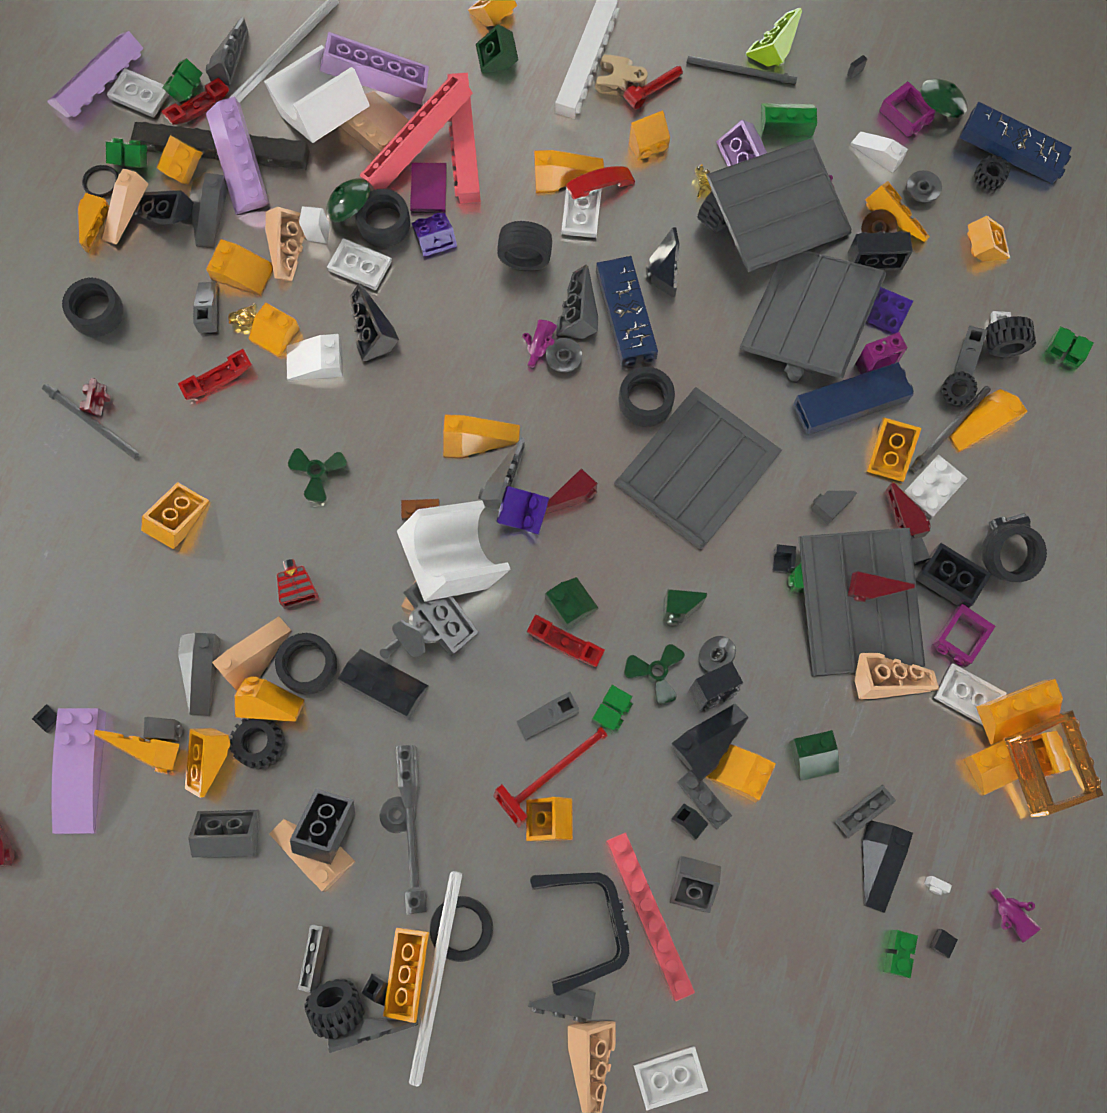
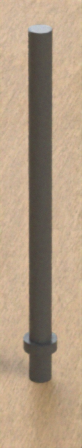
[686,56,797,84]
[42,384,139,459]
[910,386,991,472]

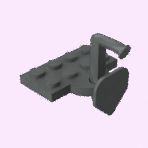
[380,582,478,659]

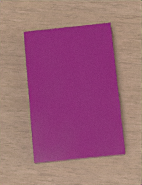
[410,163,447,212]

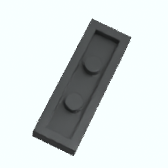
[677,770,732,830]
[835,785,896,838]
[298,924,329,993]

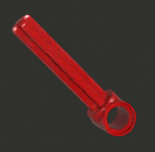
[623,66,683,110]

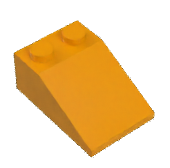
[206,239,273,296]
[867,417,921,482]
[141,482,209,549]
[234,677,305,721]
[185,728,230,797]
[705,744,776,803]

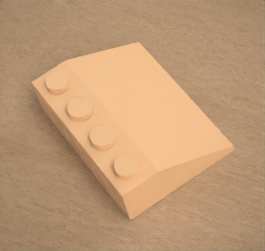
[340,91,409,157]

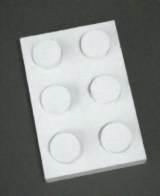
[107,68,169,118]
[561,187,602,238]
[327,238,392,290]
[904,454,968,519]
[934,664,1006,725]
[633,1046,708,1111]

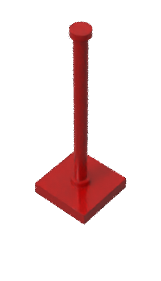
[493,727,607,828]

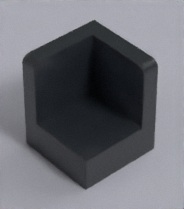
[773,544,796,573]

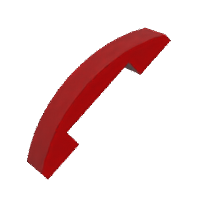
[161,77,229,125]
[566,166,635,199]
[178,349,252,400]
[526,614,605,667]

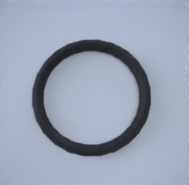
[82,165,119,197]

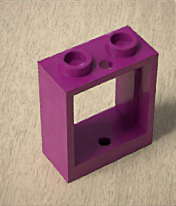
[879,81,935,137]
[855,332,908,374]
[932,604,996,667]

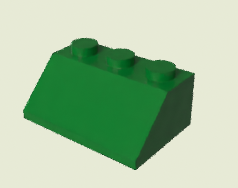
[761,103,818,136]

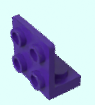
[411,213,457,257]
[867,287,913,334]
[496,486,549,535]

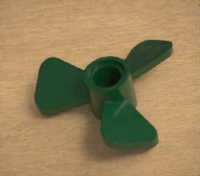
[288,448,347,503]
[624,644,685,704]

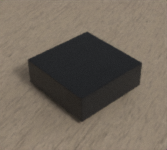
[847,55,867,78]
[32,704,57,733]

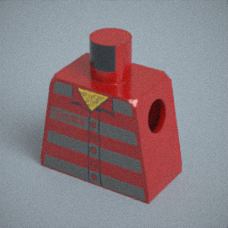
[277,559,319,608]

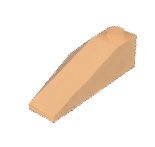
[102,169,149,245]
[265,207,306,282]
[212,616,292,691]
[855,653,939,699]
[269,819,355,892]
[568,1021,616,1113]

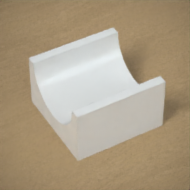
[264,45,370,143]
[397,500,511,602]

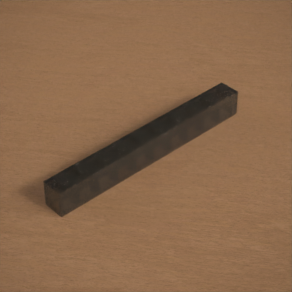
[130,122,310,170]

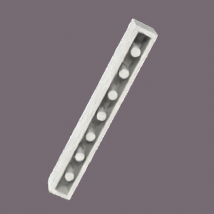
[555,0,620,119]

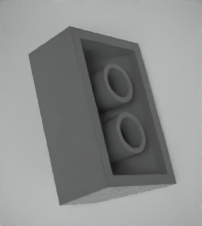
[188,810,259,858]

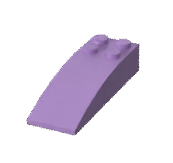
[52,708,106,834]

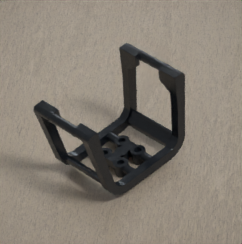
[530,872,630,996]

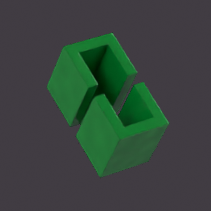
[162,58,203,103]
[105,137,147,168]
[1045,326,1094,368]
[591,685,633,733]
[883,930,918,978]

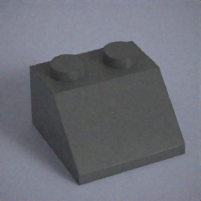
[670,856,721,913]

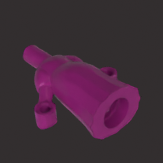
[522,319,557,368]
[991,888,1041,943]

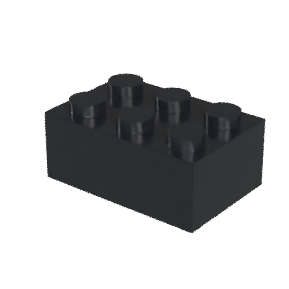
[848,231,913,270]
[916,543,992,608]
[689,661,743,711]
[290,789,355,865]

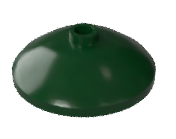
[920,79,967,118]
[326,178,371,222]

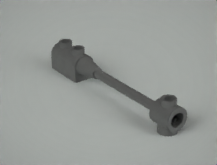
[396,745,427,914]

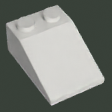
[287,334,343,381]

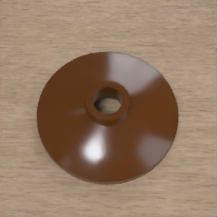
[861,209,898,233]

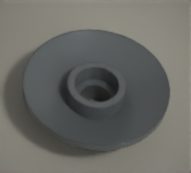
[907,170,942,202]
[546,338,582,372]
[699,636,736,672]

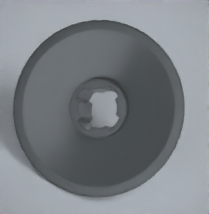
[379,796,416,833]

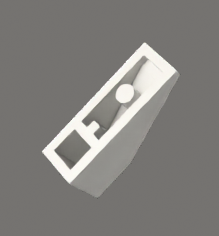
[850,132,908,173]

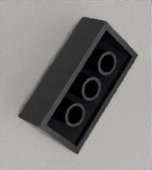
[338,649,429,720]

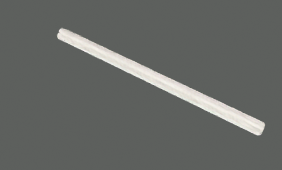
[229,0,339,103]
[409,871,462,1086]

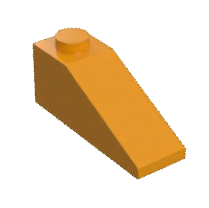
[78,193,110,253]

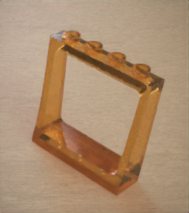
[1004,710,1103,817]

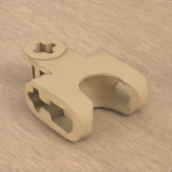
[595,55,648,96]

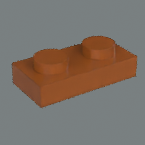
[401,499,440,520]

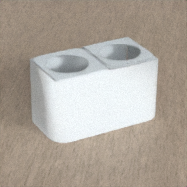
[299,206,329,244]

